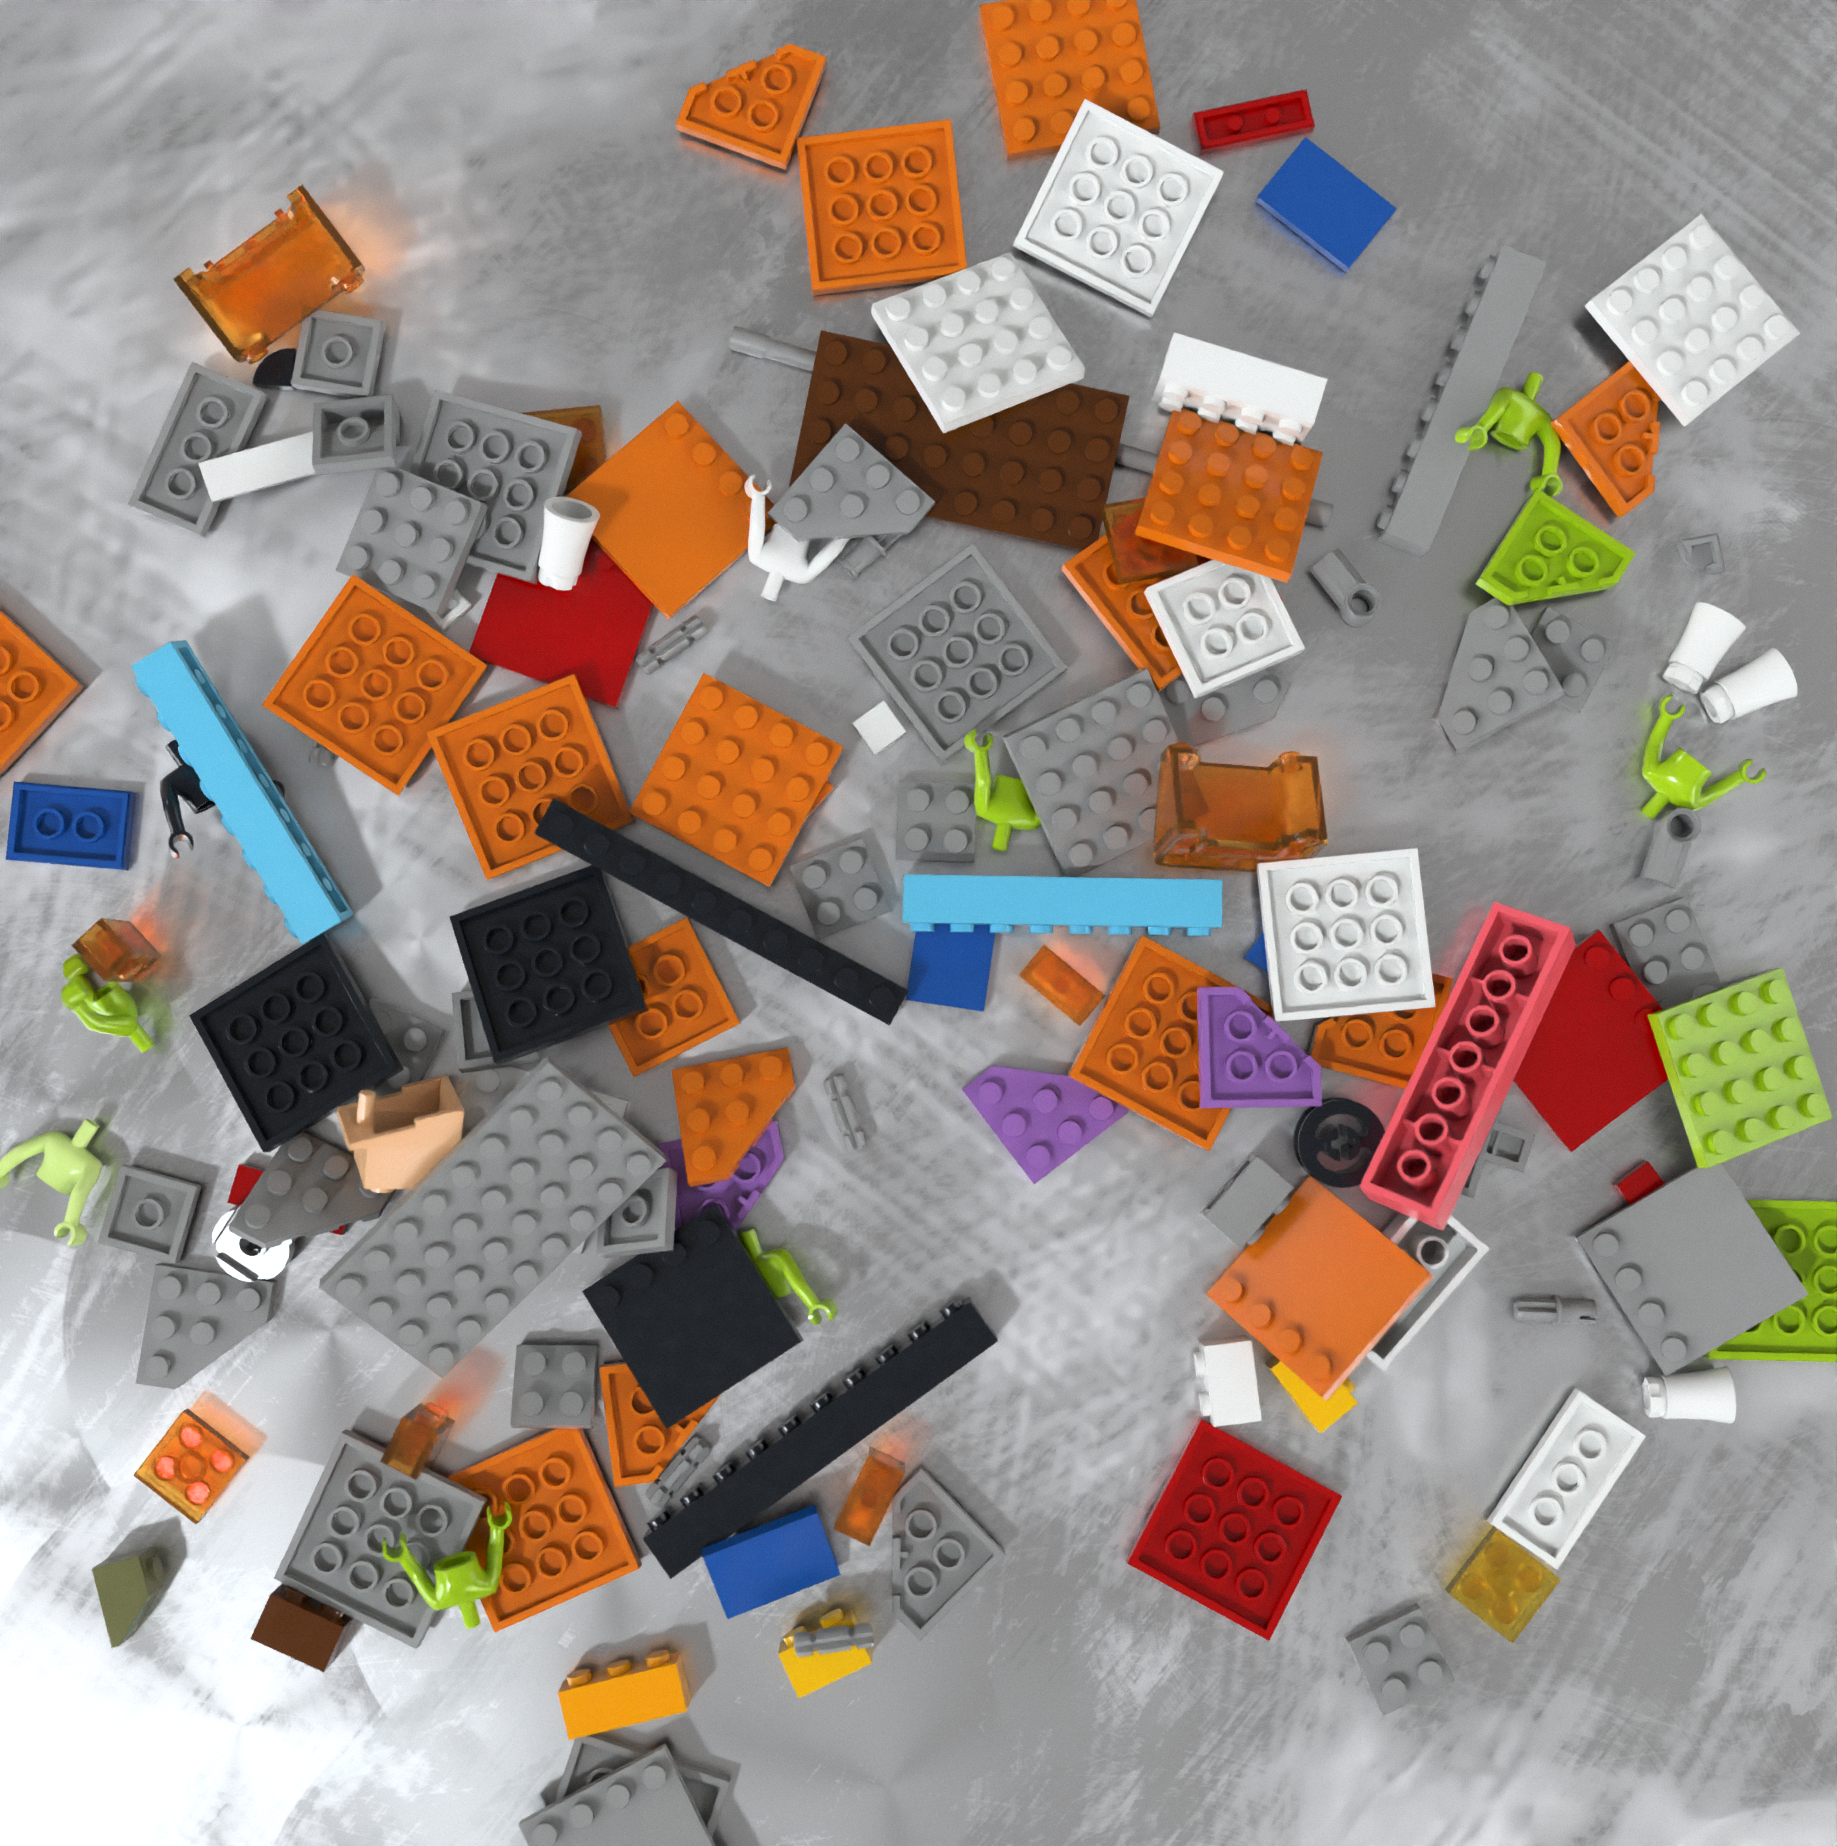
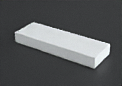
[198,431,316,503]

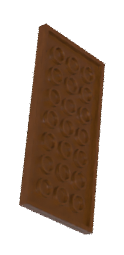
[789,330,1130,551]

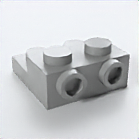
[312,395,400,475]

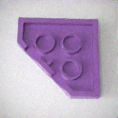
[1197,987,1322,1108]
[962,1065,1128,1184]
[659,1120,785,1231]

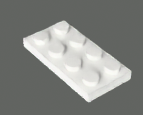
[1487,1388,1646,1570]

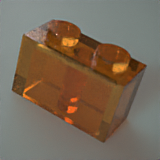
[71,918,162,983]
[1017,945,1105,1027]
[380,1403,456,1480]
[833,1446,905,1546]

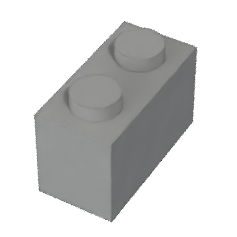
[1200,1154,1294,1248]

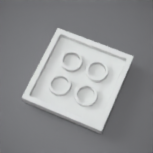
[1144,560,1305,699]

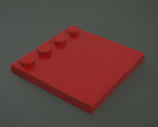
[469,538,655,709]
[1513,929,1668,1152]
[1125,1418,1342,1641]

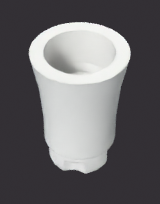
[538,497,600,591]
[1662,602,1746,694]
[1700,648,1798,724]
[1642,1366,1736,1424]

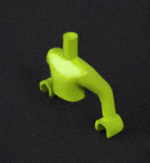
[1455,372,1562,497]
[1640,694,1766,820]
[964,729,1041,852]
[61,954,155,1053]
[739,1228,838,1325]
[382,1501,512,1629]

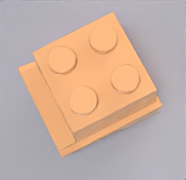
[337,1076,465,1193]

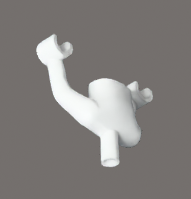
[744,473,854,601]

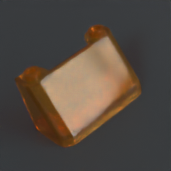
[173,184,365,364]
[1153,742,1328,873]

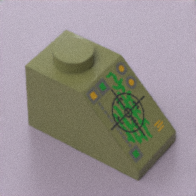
[92,1546,163,1648]

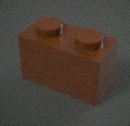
[250,1584,353,1672]

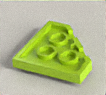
[1475,488,1636,606]

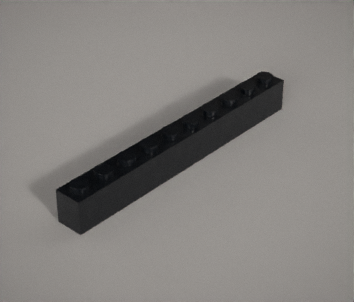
[534,798,909,1025]
[643,1297,998,1579]

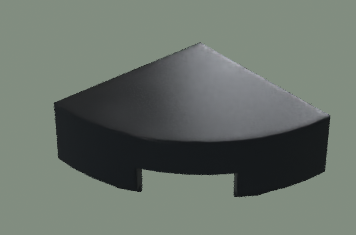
[252,348,297,391]

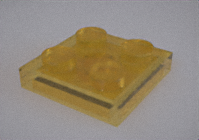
[1445,1526,1561,1644]

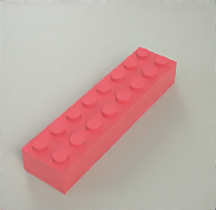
[1359,902,1576,1231]

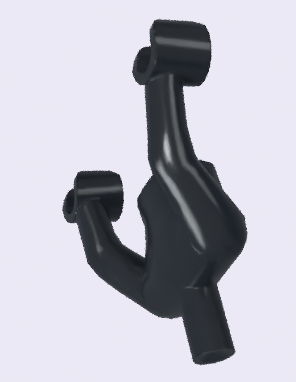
[160,740,285,858]

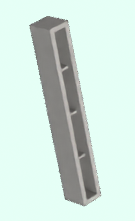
[1377,245,1547,558]

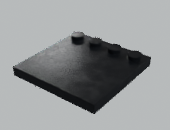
[450,865,649,1065]
[189,933,404,1152]
[582,1204,803,1429]

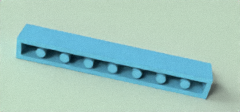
[131,640,354,944]
[902,874,1222,936]

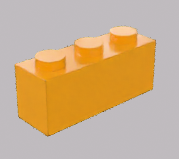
[558,1650,691,1740]

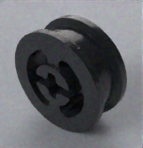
[1293,1097,1385,1188]

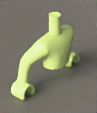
[0,1118,102,1246]

